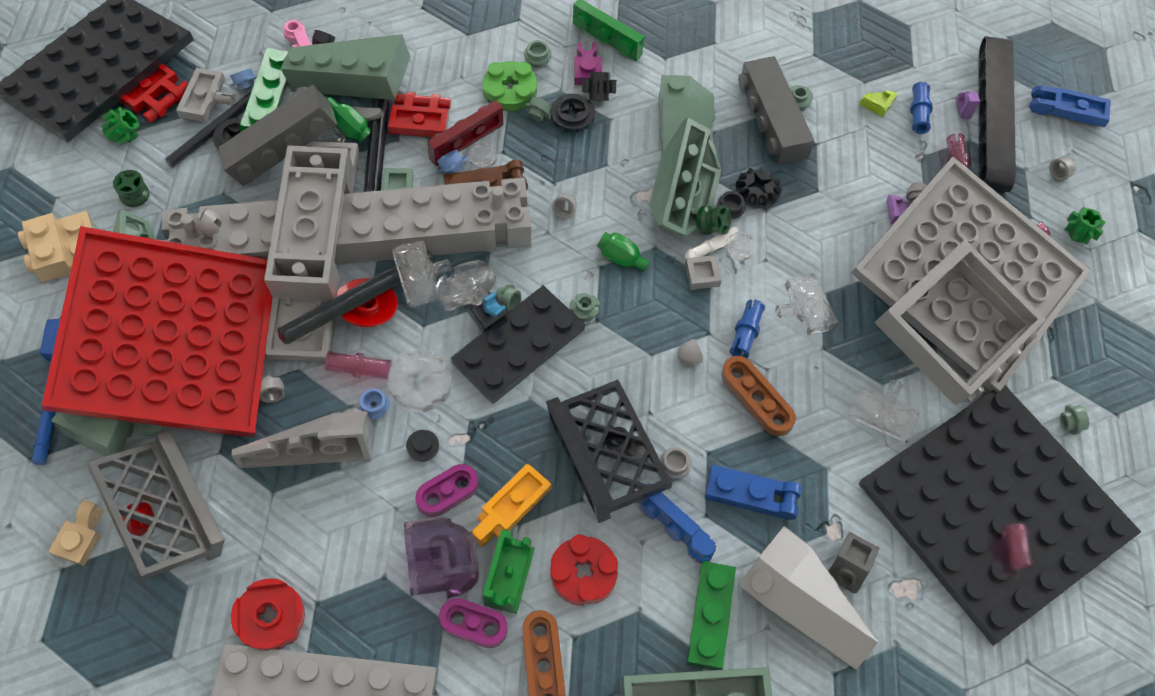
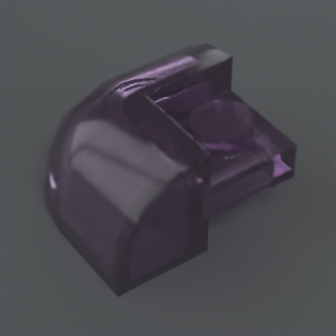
[404,518,479,599]

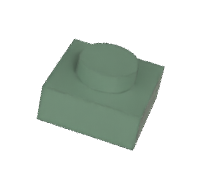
[382,168,414,190]

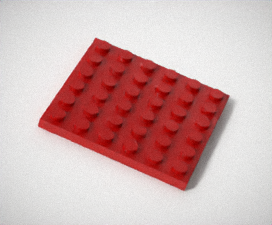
[42,226,273,438]

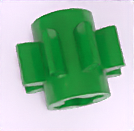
[101,107,140,145]
[1064,207,1106,245]

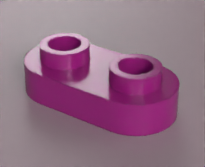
[415,464,478,517]
[439,598,508,648]

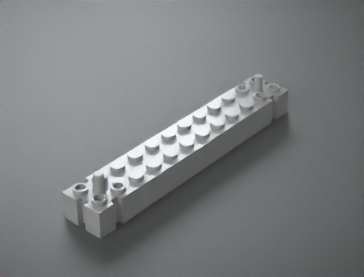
[162,178,531,265]

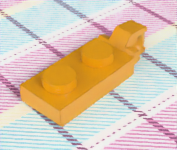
[471,464,552,548]

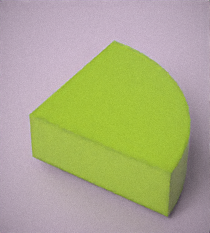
[859,90,898,117]

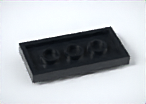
[451,285,585,404]

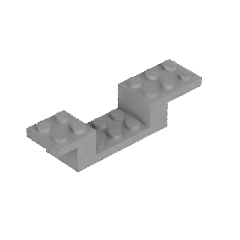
[264,141,359,362]

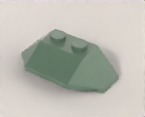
[649,118,721,237]

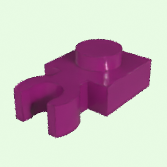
[574,42,602,85]

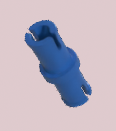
[910,82,933,134]
[729,299,765,358]

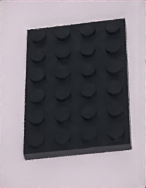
[0,0,194,143]

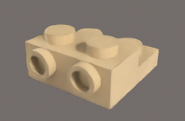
[18,211,94,283]

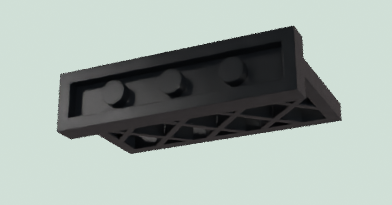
[546,379,672,523]

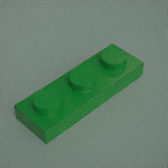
[573,0,645,61]
[686,561,736,670]

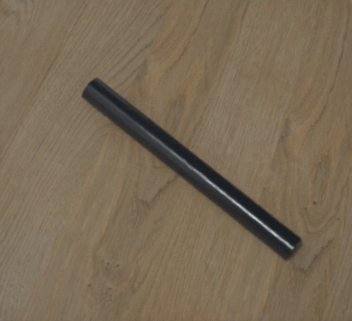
[165,91,252,168]

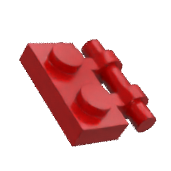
[119,64,189,124]
[388,91,451,137]

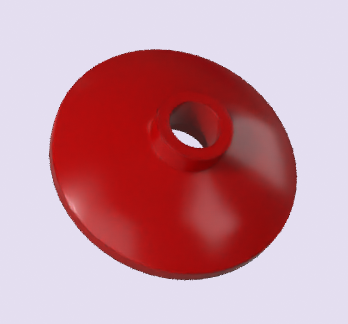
[336,278,398,327]

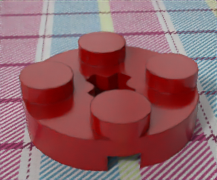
[550,534,618,606]
[231,578,305,650]

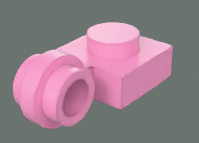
[283,20,311,47]

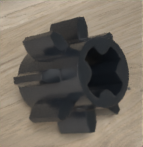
[582,72,617,101]

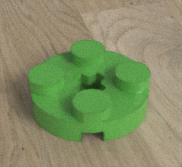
[482,61,537,111]

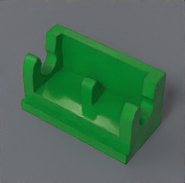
[482,530,535,614]

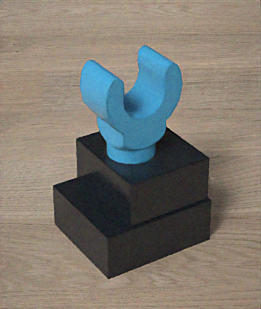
[464,289,508,331]

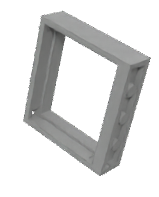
[874,240,1046,405]

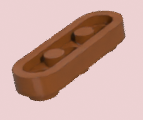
[721,356,796,436]
[522,610,566,696]

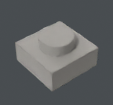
[685,255,722,290]

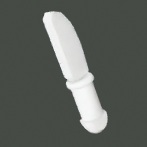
[684,227,738,260]

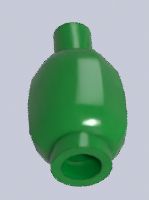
[327,96,371,143]
[597,232,650,272]

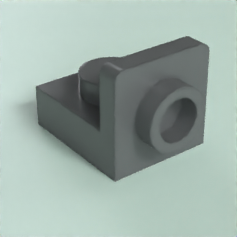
[828,531,880,593]

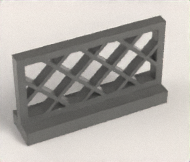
[88,431,225,581]

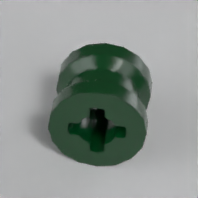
[113,170,150,207]
[696,205,731,235]

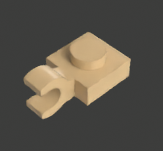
[48,500,104,566]

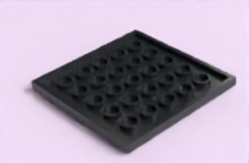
[859,385,1141,646]

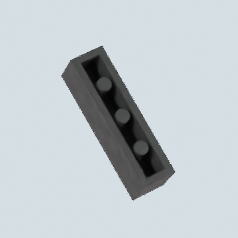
[738,56,815,165]
[219,85,337,186]

